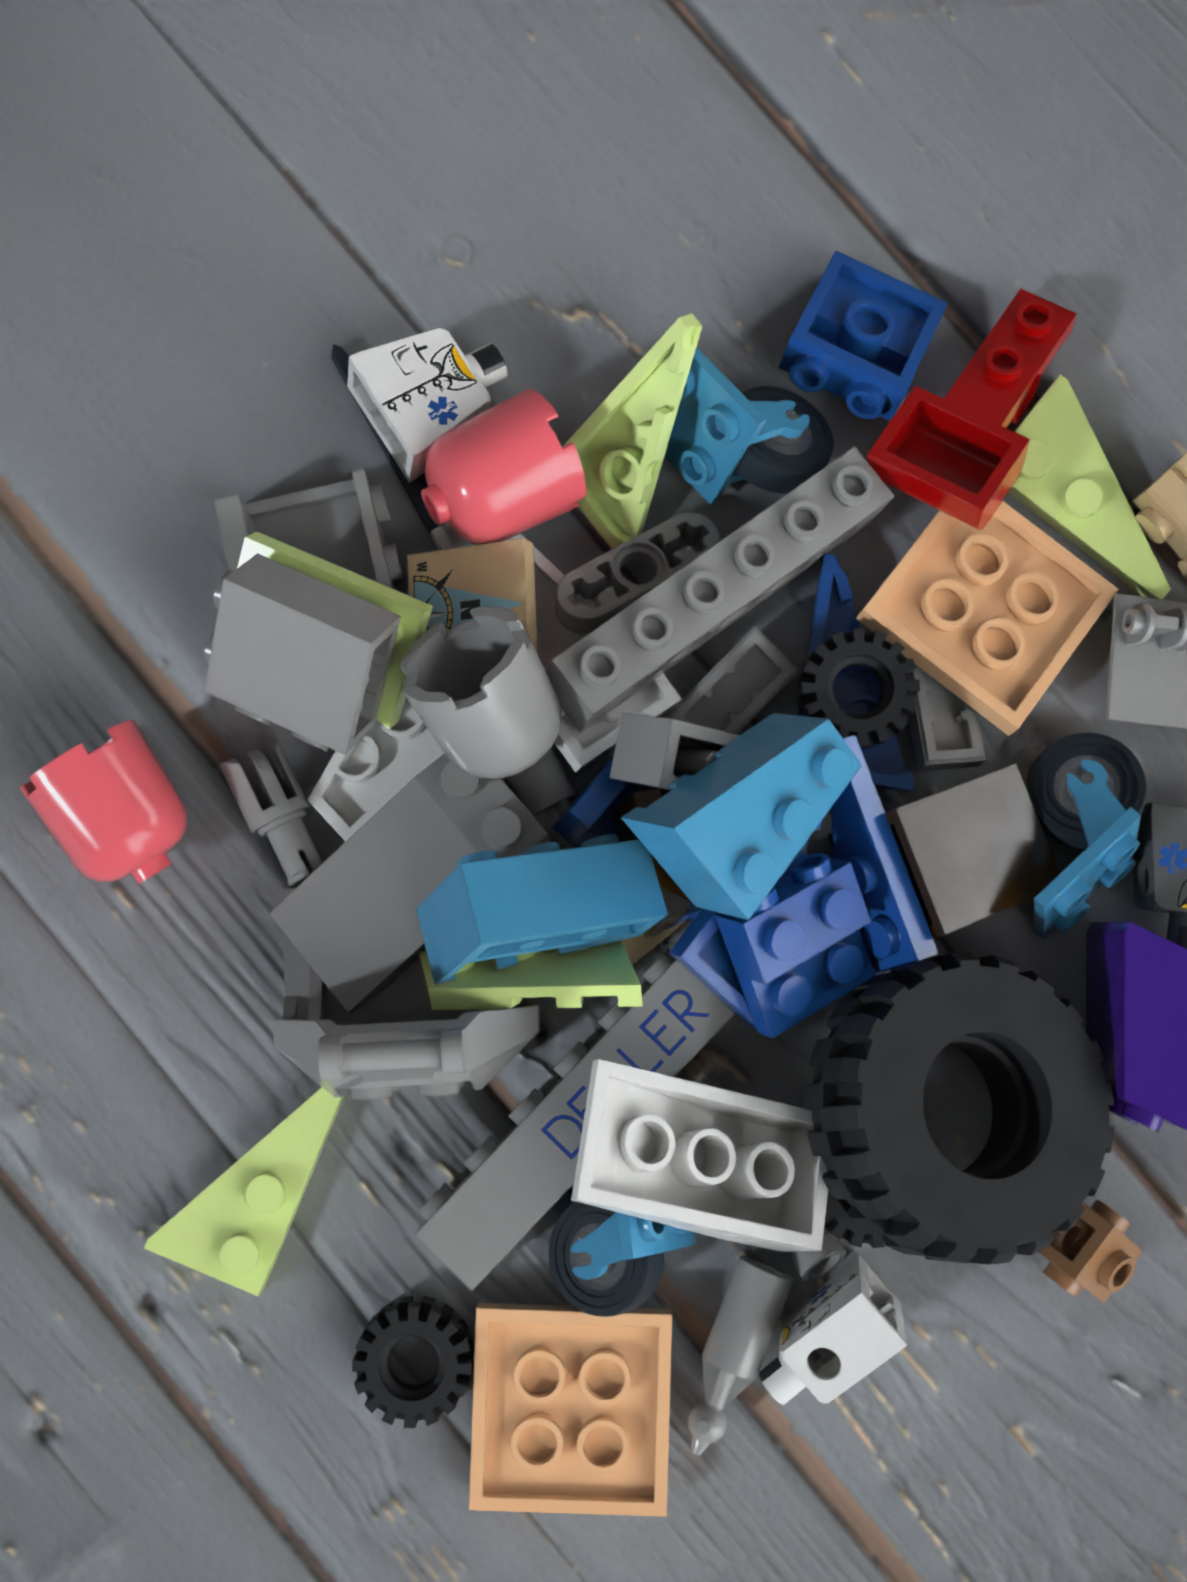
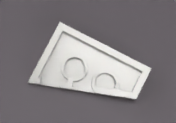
[308,697,444,842]

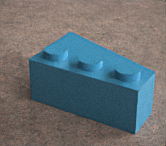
[621,713,862,920]
[416,834,668,985]

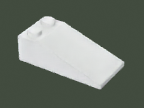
[571,1059,828,1252]

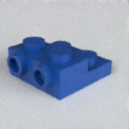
[778,250,948,421]
[715,853,875,1039]

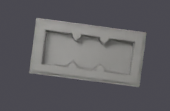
[665,626,800,734]
[903,655,986,771]

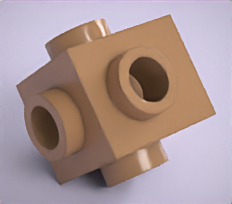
[1038,1199,1143,1304]

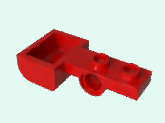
[866,288,1077,530]

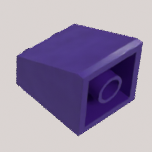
[1086,922,1187,1133]

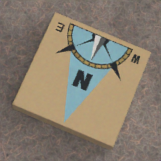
[407,538,538,655]

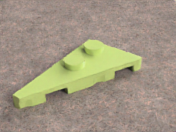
[562,313,702,549]
[1008,374,1171,599]
[144,1087,345,1296]

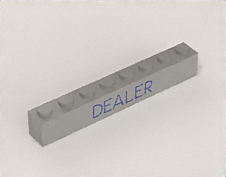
[415,922,735,1291]

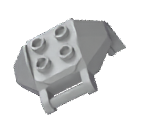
[273,888,541,1100]

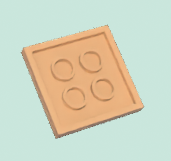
[856,501,1119,736]
[469,1303,672,1517]

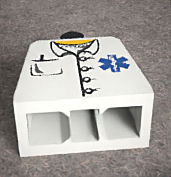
[347,328,507,483]
[759,1254,907,1405]

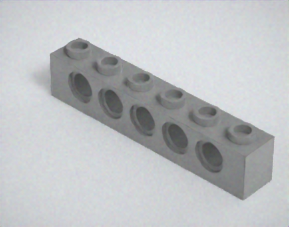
[546,447,895,733]

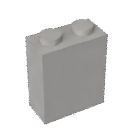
[204,553,401,755]

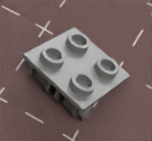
[1106,593,1187,730]

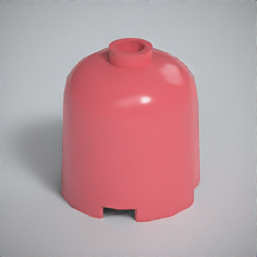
[421,388,587,545]
[20,720,187,884]

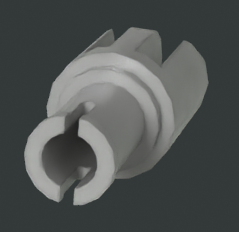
[219,740,323,886]

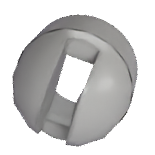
[788,1226,846,1282]

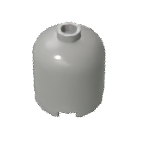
[400,607,562,779]

